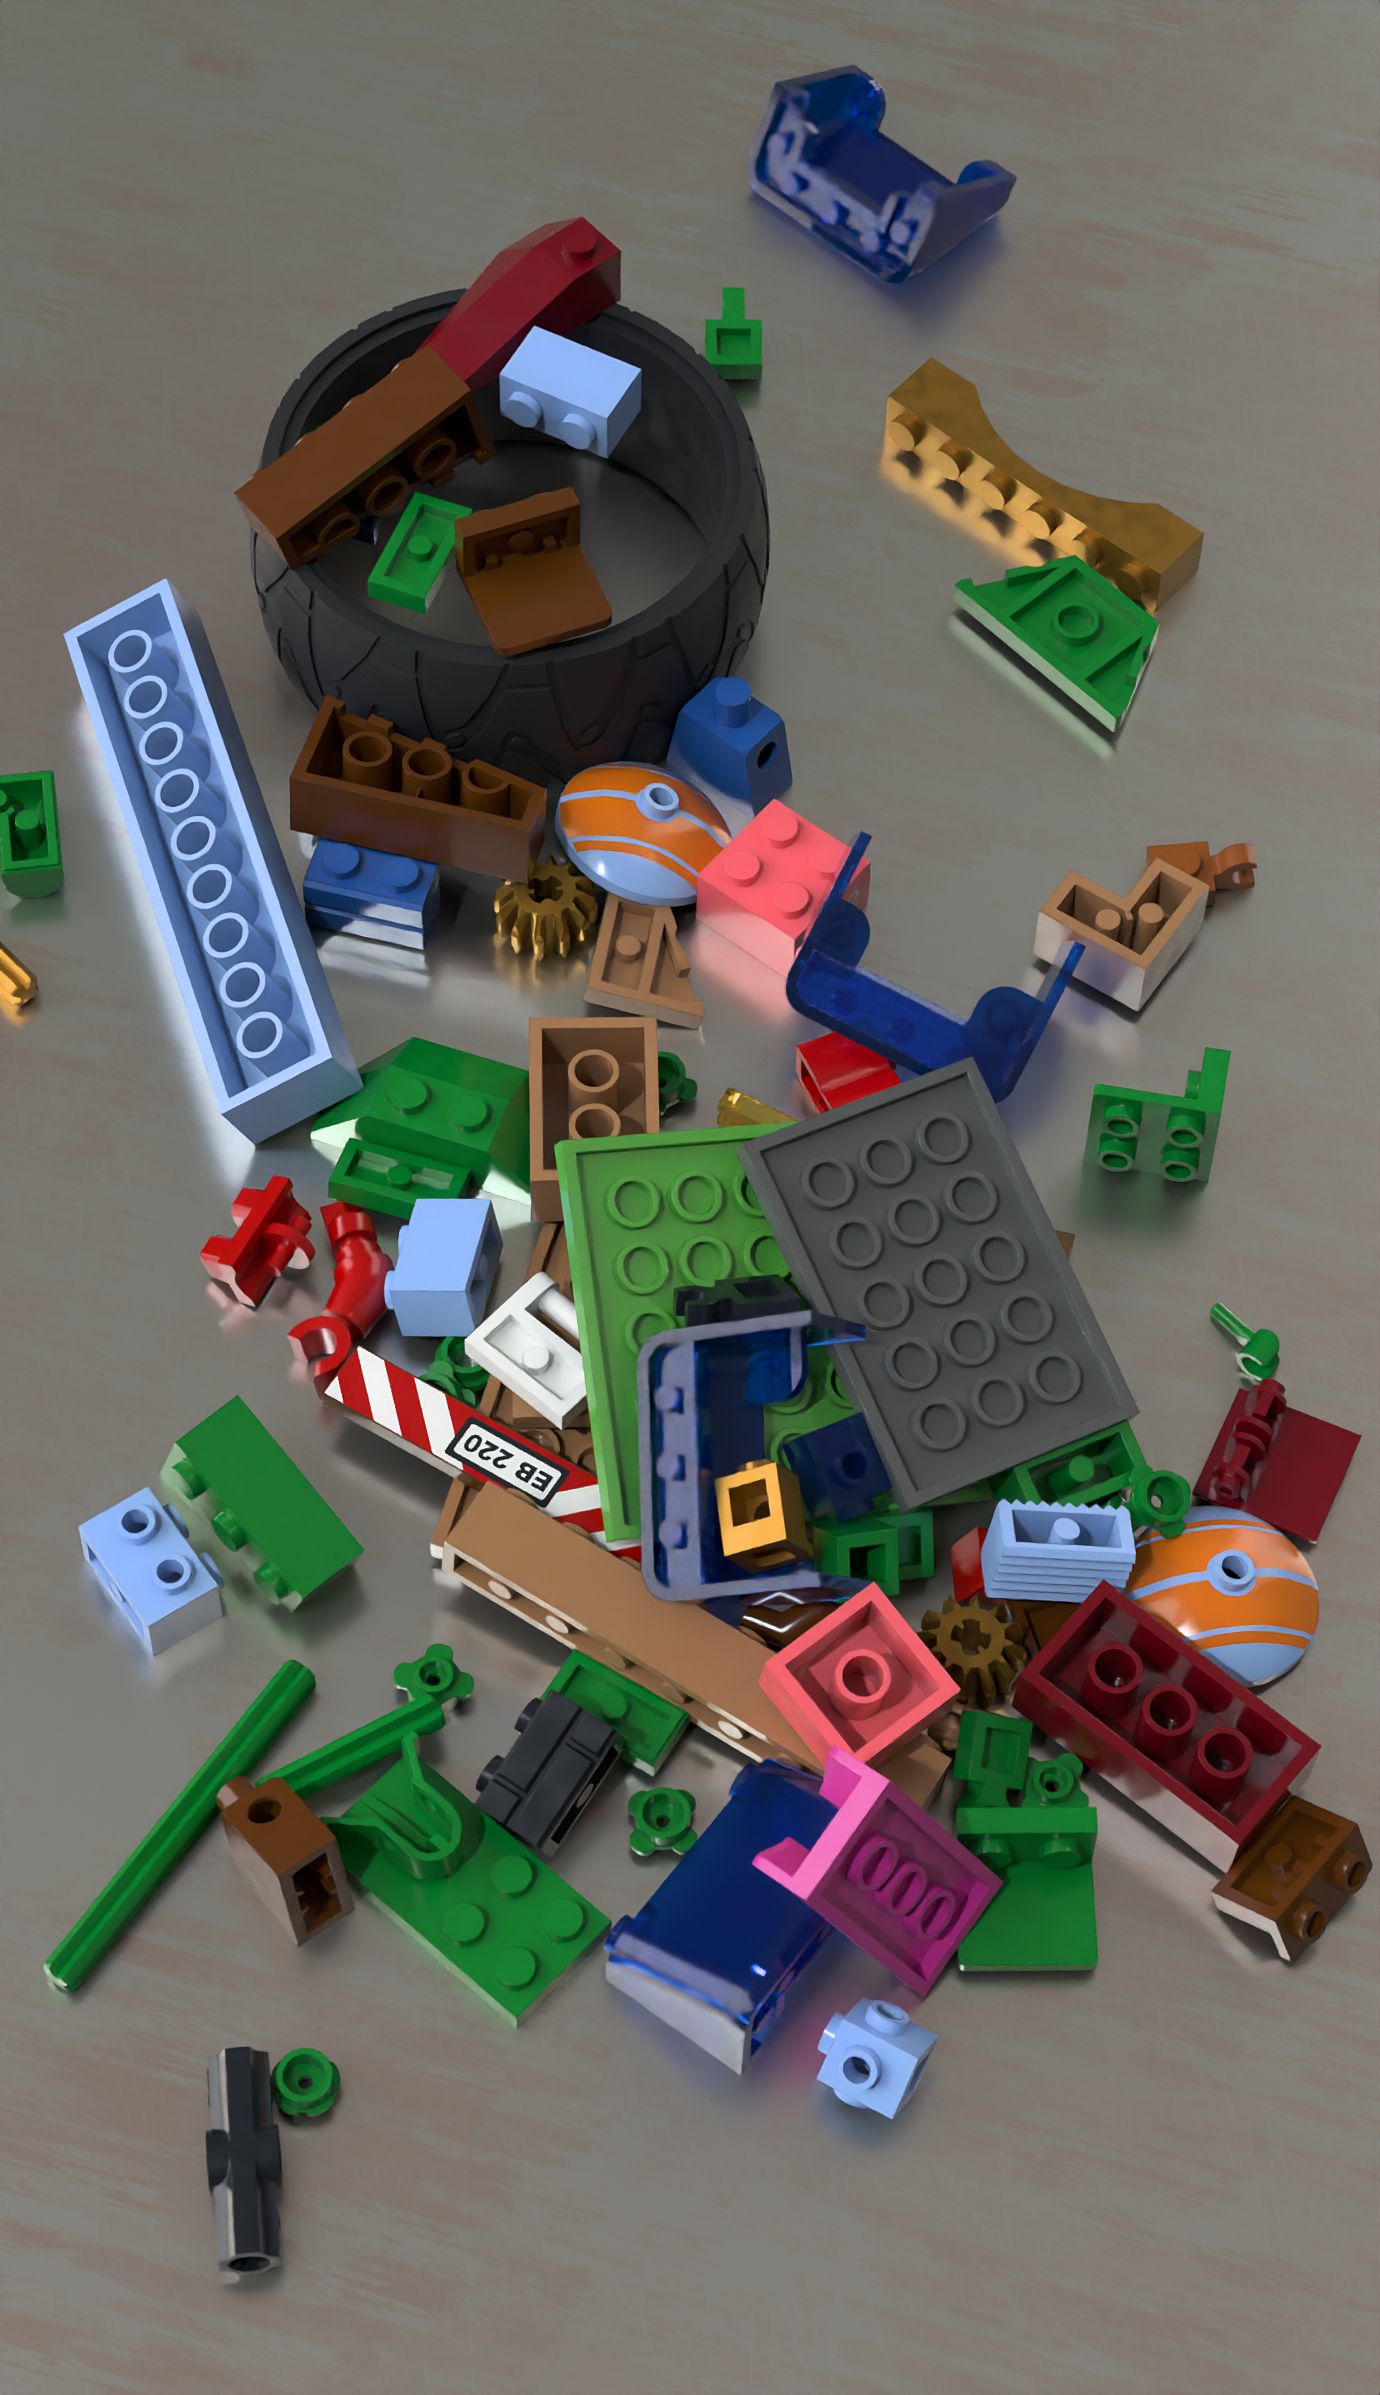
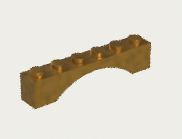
[885,357,1204,612]

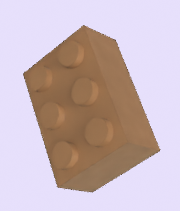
[529,1017,660,1222]

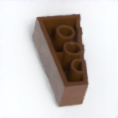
[234,345,498,571]
[289,694,547,884]

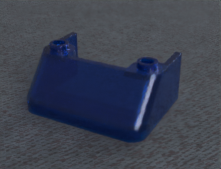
[784,831,1086,1104]
[636,1310,873,1605]

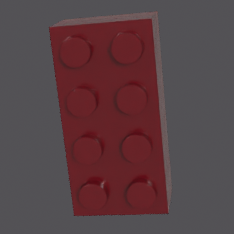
[1011,1579,1322,1873]

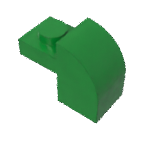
[812,1507,934,1603]

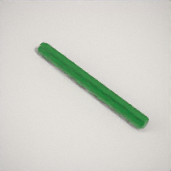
[44,1659,316,1992]

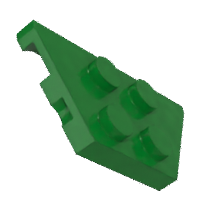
[953,555,1159,733]

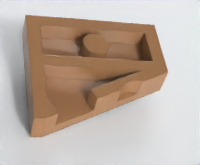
[583,891,705,1030]

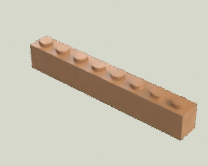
[441,1480,952,1812]

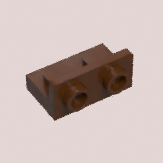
[1211,1795,1373,1962]

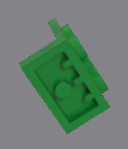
[1084,1047,1231,1183]
[953,1807,1098,1971]

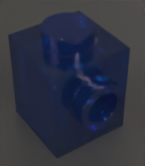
[781,1412,892,1523]

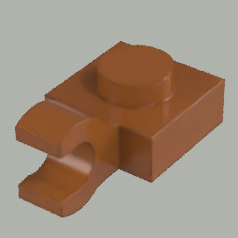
[1146,841,1257,905]

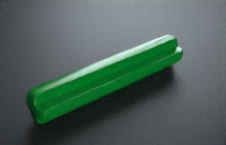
[254,1694,446,1800]

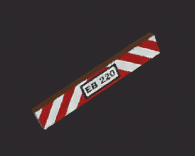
[322,1344,695,1586]

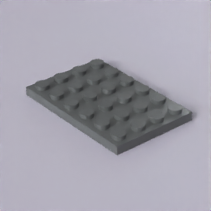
[735,1056,1140,1515]

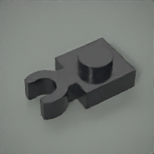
[673,1274,801,1334]

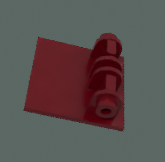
[1192,1379,1362,1544]

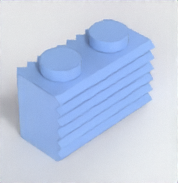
[980,1498,1136,1604]

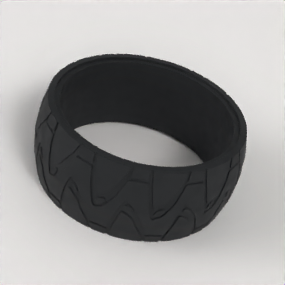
[250,288,771,795]

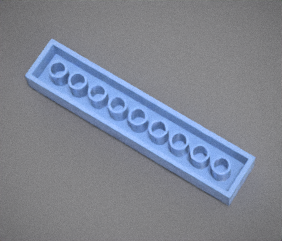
[63,578,364,1145]

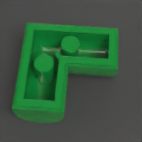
[0,770,64,898]

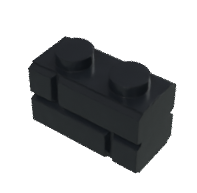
[474,1689,628,1857]

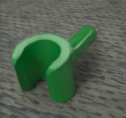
[1210,1302,1280,1381]

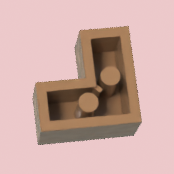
[1033,857,1209,1012]

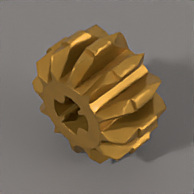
[493,854,598,961]
[917,1592,1027,1710]

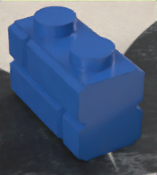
[303,838,441,950]

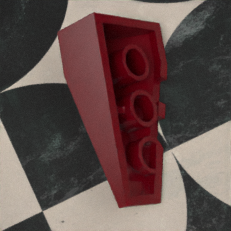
[412,216,621,393]

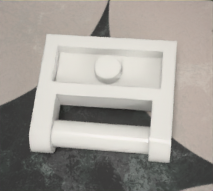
[465,1272,588,1430]

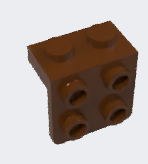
[454,486,612,657]

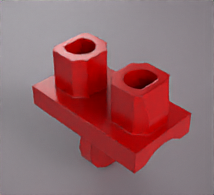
[200,1175,316,1306]

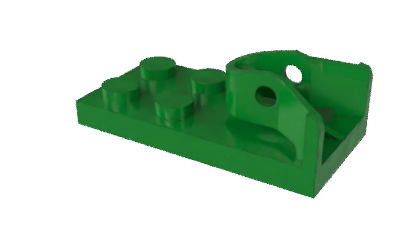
[319,1731,612,2029]

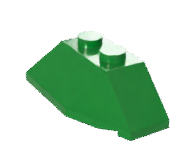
[311,1037,531,1205]

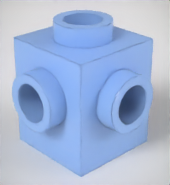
[817,1997,939,2119]

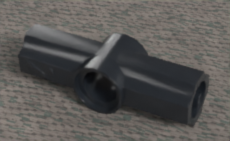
[206,2046,283,2276]

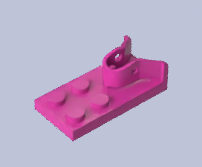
[751,1745,1003,1997]

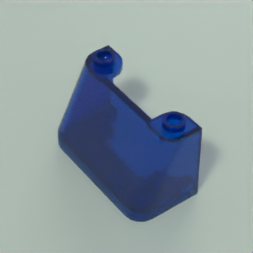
[746,64,1017,284]
[603,1758,838,2075]

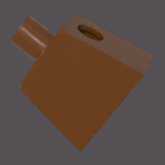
[216,1776,355,1946]

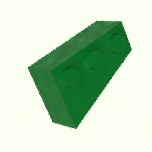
[158,1395,364,1613]

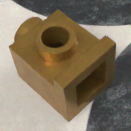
[714,1460,814,1574]

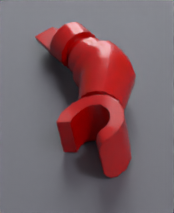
[287,1201,395,1401]

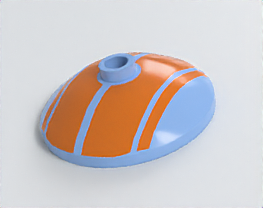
[555,761,732,907]
[1122,1506,1320,1688]

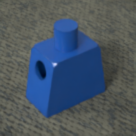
[667,677,793,820]

